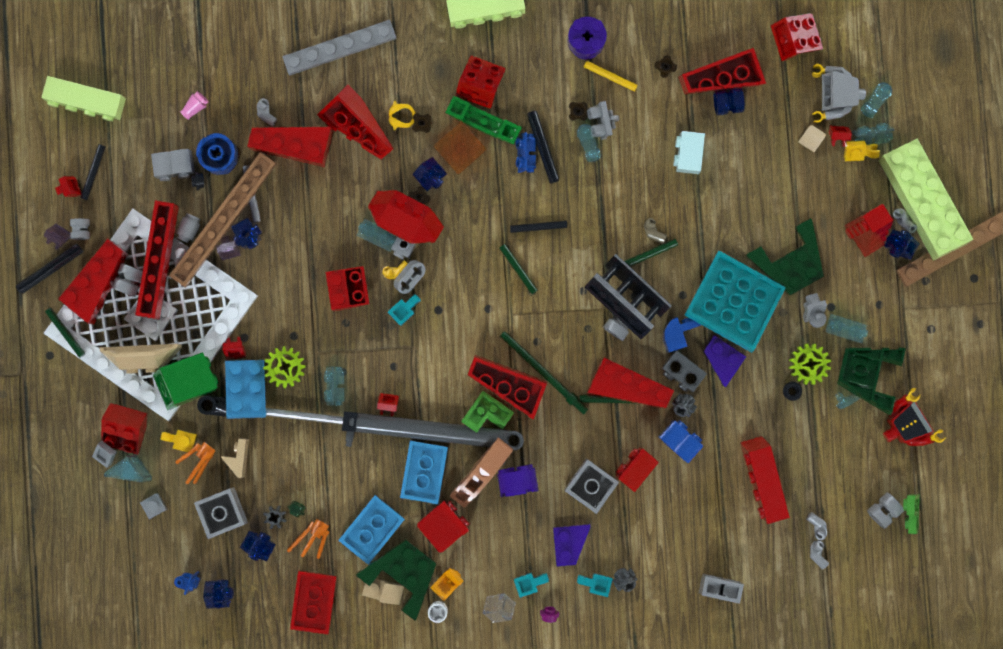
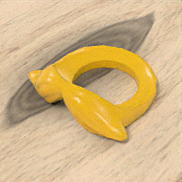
[389,101,416,130]

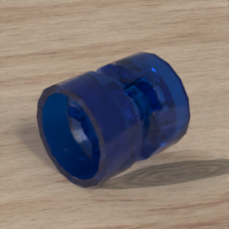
[713,88,745,116]

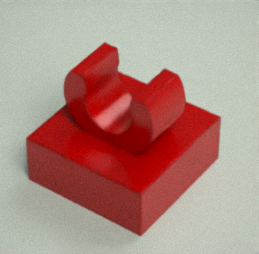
[829,125,852,147]
[55,176,81,197]
[223,337,246,360]
[377,393,399,417]

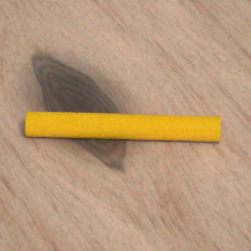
[584,61,638,92]

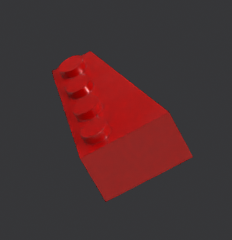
[678,47,766,95]
[247,127,333,167]
[844,204,893,257]
[58,239,128,325]
[468,355,547,420]
[586,358,674,409]
[740,436,790,524]

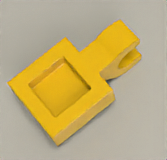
[844,140,880,161]
[160,430,197,452]

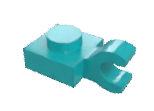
[388,294,421,326]
[513,572,549,598]
[577,573,613,597]

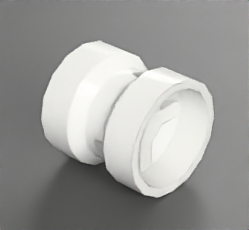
[428,601,448,623]

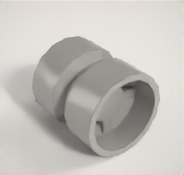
[111,263,143,297]
[603,313,629,341]
[867,492,905,529]

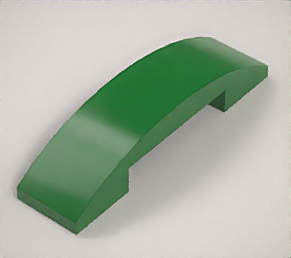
[445,96,522,145]

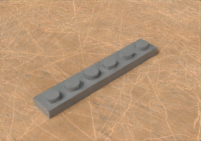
[282,20,397,76]

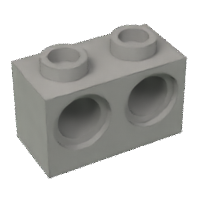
[699,573,744,604]

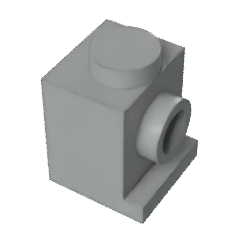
[391,237,417,260]

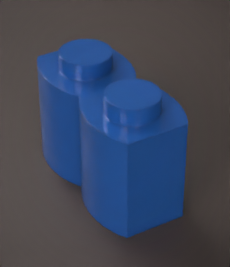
[658,420,703,463]

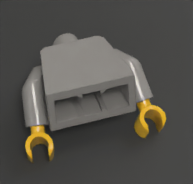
[812,64,866,123]

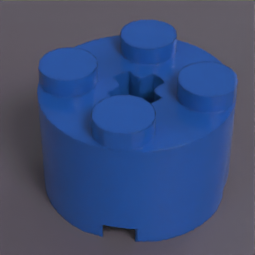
[196,133,239,175]

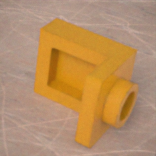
[430,568,463,601]

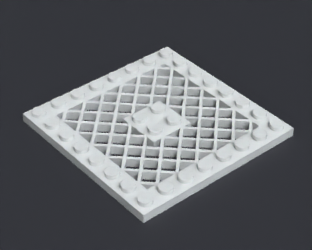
[44,209,258,421]

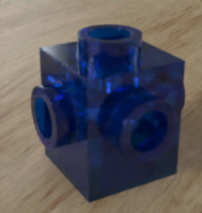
[412,157,447,191]
[231,218,262,250]
[884,229,920,260]
[240,530,276,562]
[203,580,234,609]

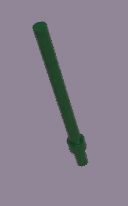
[500,331,589,415]

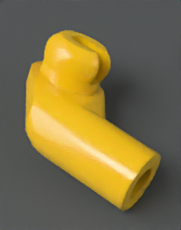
[382,260,408,279]

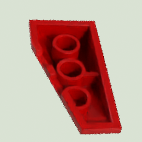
[317,84,394,160]

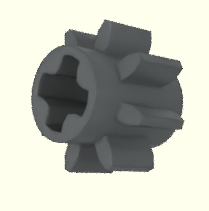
[672,393,697,417]
[263,505,287,529]
[612,568,638,592]

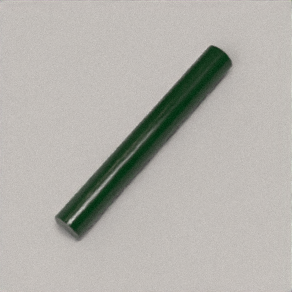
[624,239,678,267]
[499,244,538,294]
[45,308,86,358]
[580,395,637,404]

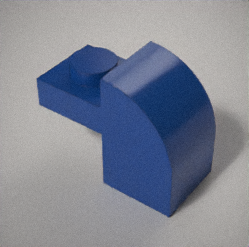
[663,317,701,353]

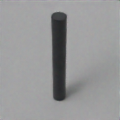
[80,144,106,200]
[510,220,567,233]

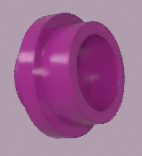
[540,606,559,623]

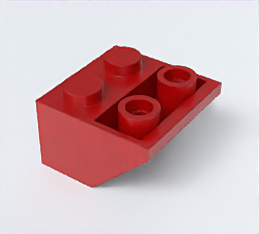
[325,266,370,311]
[101,403,147,455]
[615,447,659,492]

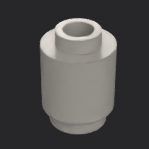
[175,213,201,243]

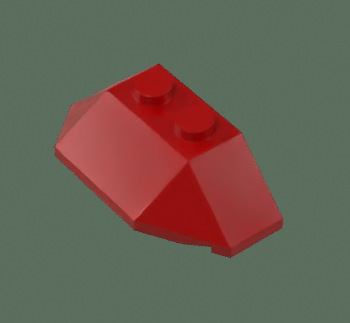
[368,190,444,244]

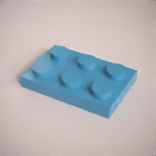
[225,360,266,419]
[400,440,448,504]
[338,495,405,565]

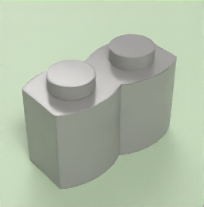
[151,149,195,181]

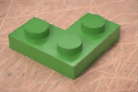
[461,391,514,433]
[903,494,920,534]

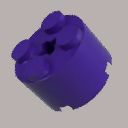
[567,17,607,60]
[497,464,539,497]

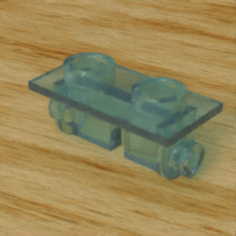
[851,123,895,145]
[356,218,397,252]
[825,314,868,343]
[324,367,345,405]

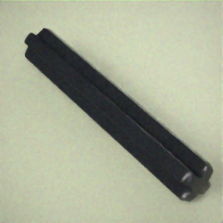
[527,110,559,184]
[15,244,83,294]

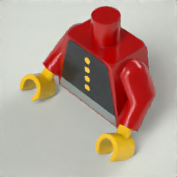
[882,388,946,446]

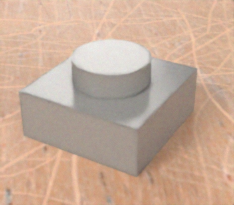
[92,441,117,468]
[140,493,167,519]

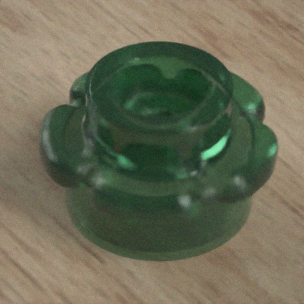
[288,501,306,517]

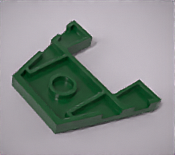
[745,218,824,296]
[837,348,906,415]
[355,539,437,621]

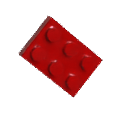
[290,570,337,635]

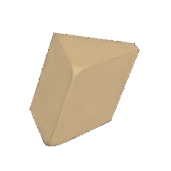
[798,125,826,153]

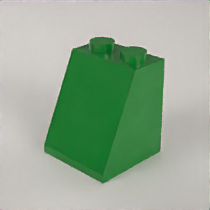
[153,352,218,411]

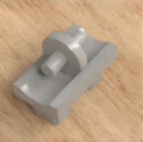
[587,101,620,140]
[803,293,827,328]

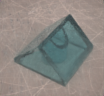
[104,455,152,483]

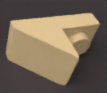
[221,438,249,478]
[362,578,404,605]

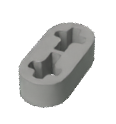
[394,260,426,294]

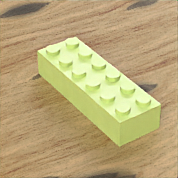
[879,138,973,261]

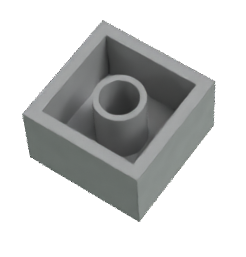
[564,459,619,514]
[194,487,248,539]

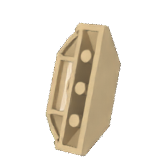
[100,344,182,374]

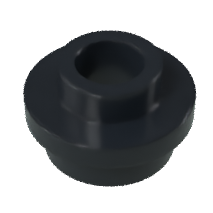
[191,171,204,191]
[783,382,802,401]

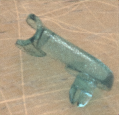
[861,82,892,118]
[577,124,601,162]
[835,392,861,409]

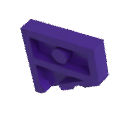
[703,335,746,387]
[553,524,590,566]

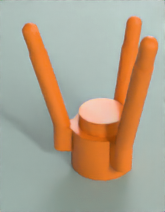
[175,442,216,484]
[287,519,330,559]

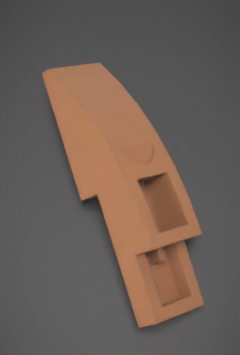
[449,438,513,508]

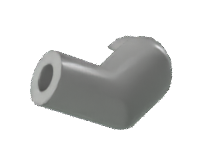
[257,98,277,127]
[893,208,917,233]
[806,512,827,541]
[810,540,829,570]

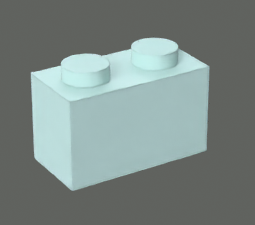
[673,131,705,174]

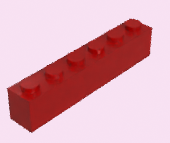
[135,200,179,320]

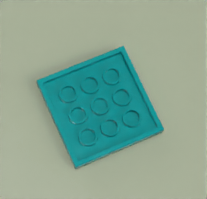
[684,251,786,353]

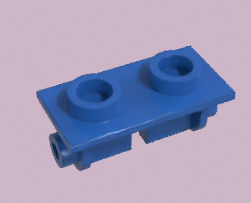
[516,132,536,173]
[174,571,200,595]

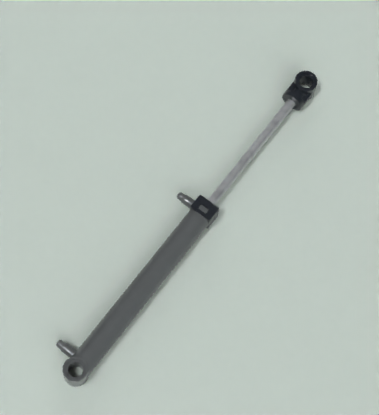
[197,396,524,465]

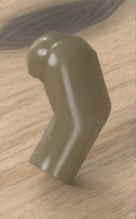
[644,218,667,244]

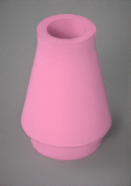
[180,91,208,120]

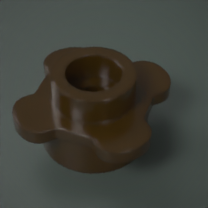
[654,55,677,78]
[569,102,588,121]
[412,113,432,133]
[408,186,431,204]

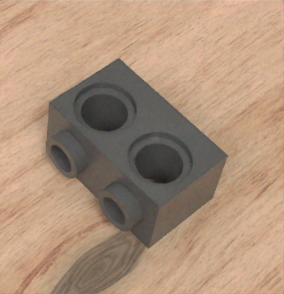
[661,350,707,393]

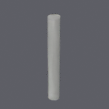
[243,165,261,223]

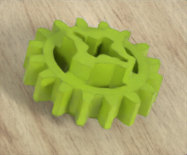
[788,344,831,385]
[263,346,306,389]

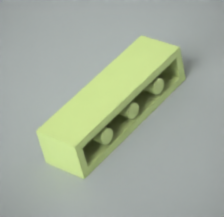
[446,0,525,28]
[41,76,126,122]

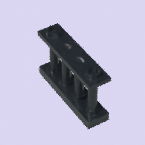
[584,254,672,339]

